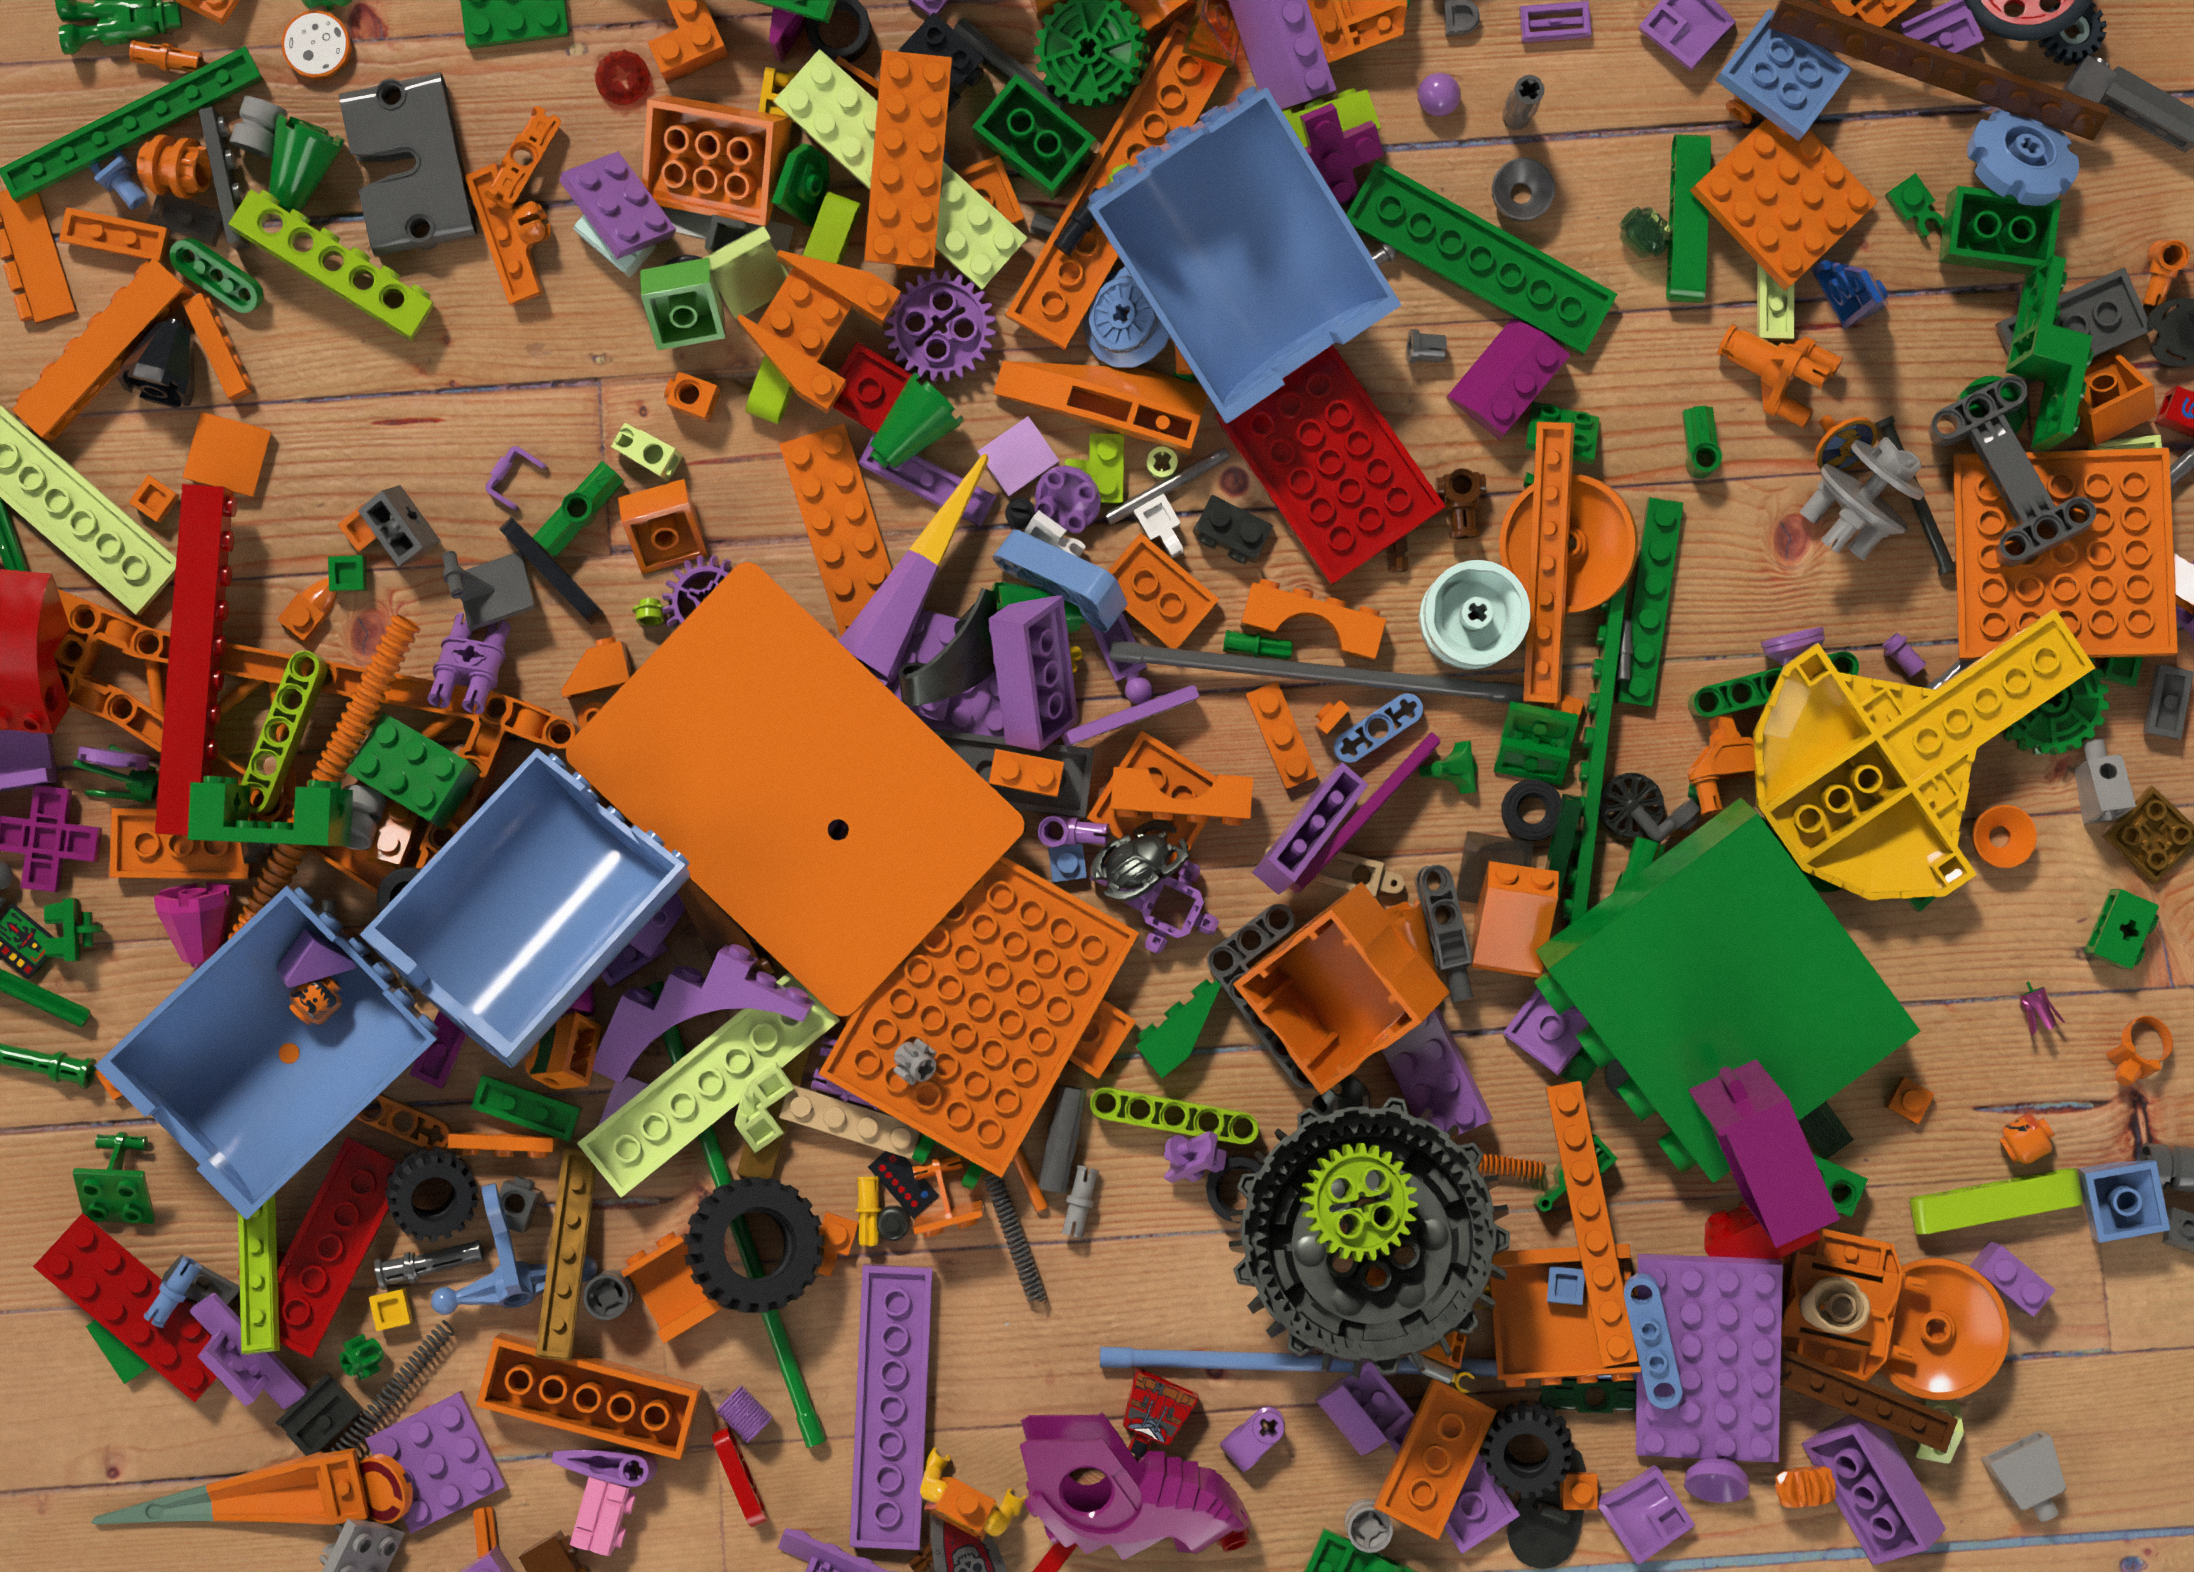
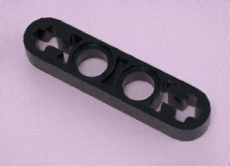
[499,516,604,625]

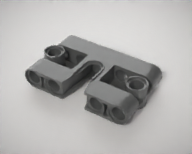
[339,72,477,257]

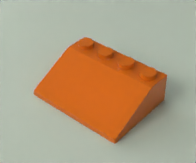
[642,95,791,226]

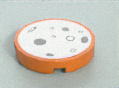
[281,10,352,81]

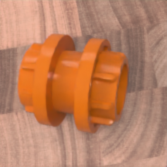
[137,134,213,199]

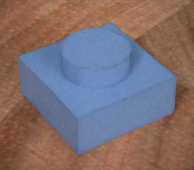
[1048,844,1087,882]
[1547,1266,1584,1306]

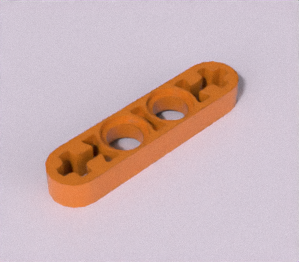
[354,1093,453,1150]

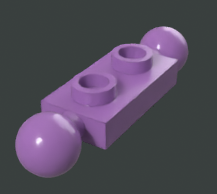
[1089,613,1153,704]

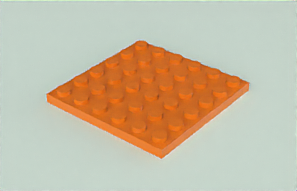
[1952,448,2178,661]

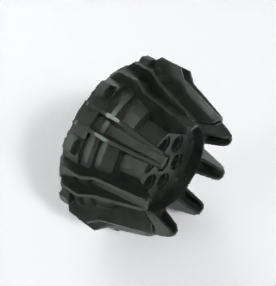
[1229,1095,1510,1380]

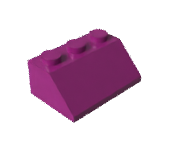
[1447,318,1570,441]

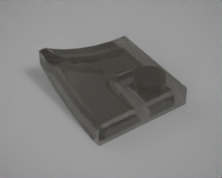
[1456,831,1534,904]

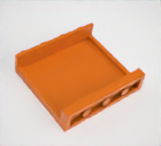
[1490,1244,1641,1388]

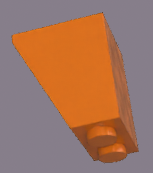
[1471,861,1559,978]

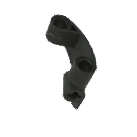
[898,588,998,706]

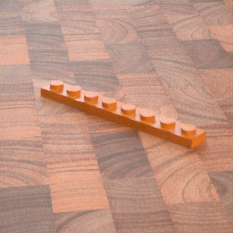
[1523,422,1575,703]
[1546,1081,1638,1367]

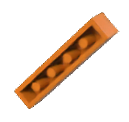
[182,293,252,402]

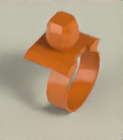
[2106,1015,2173,1087]

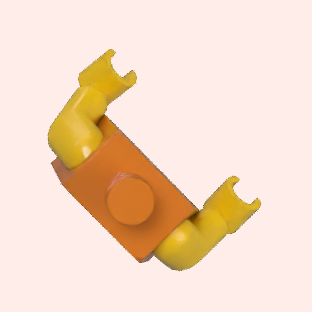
[920,1447,1026,1541]

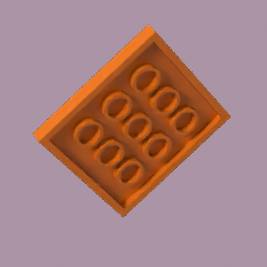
[1689,118,1878,291]

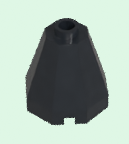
[117,319,195,408]

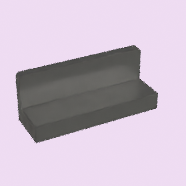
[2099,66,2194,153]

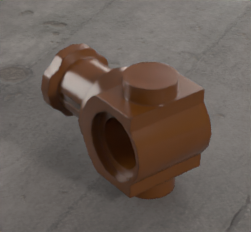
[1435,468,1486,539]

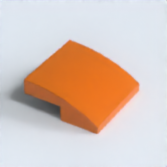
[182,412,271,497]

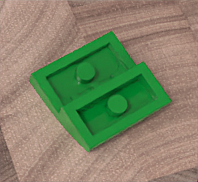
[1494,701,1578,785]

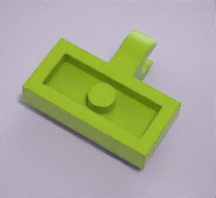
[1065,433,1124,504]

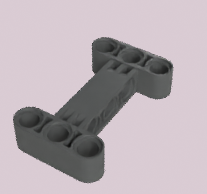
[1929,376,2096,567]

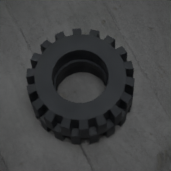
[385,1146,478,1242]
[1483,1400,1573,1498]

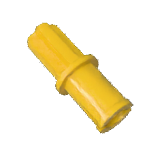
[855,1177,882,1246]

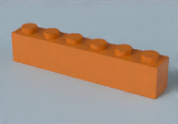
[11,258,193,443]

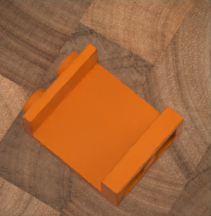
[621,1231,723,1344]

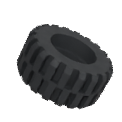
[684,1177,825,1313]

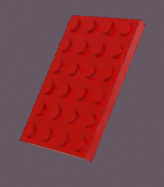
[1214,345,1446,586]

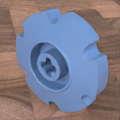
[1967,110,2079,206]

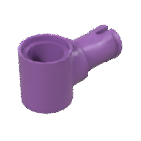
[1038,814,1110,847]

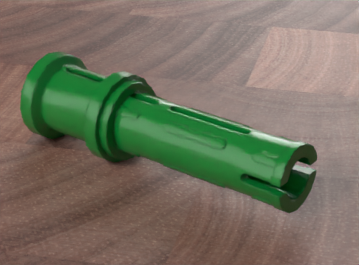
[0,1043,96,1089]

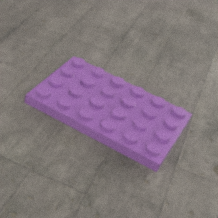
[1636,1254,1783,1462]

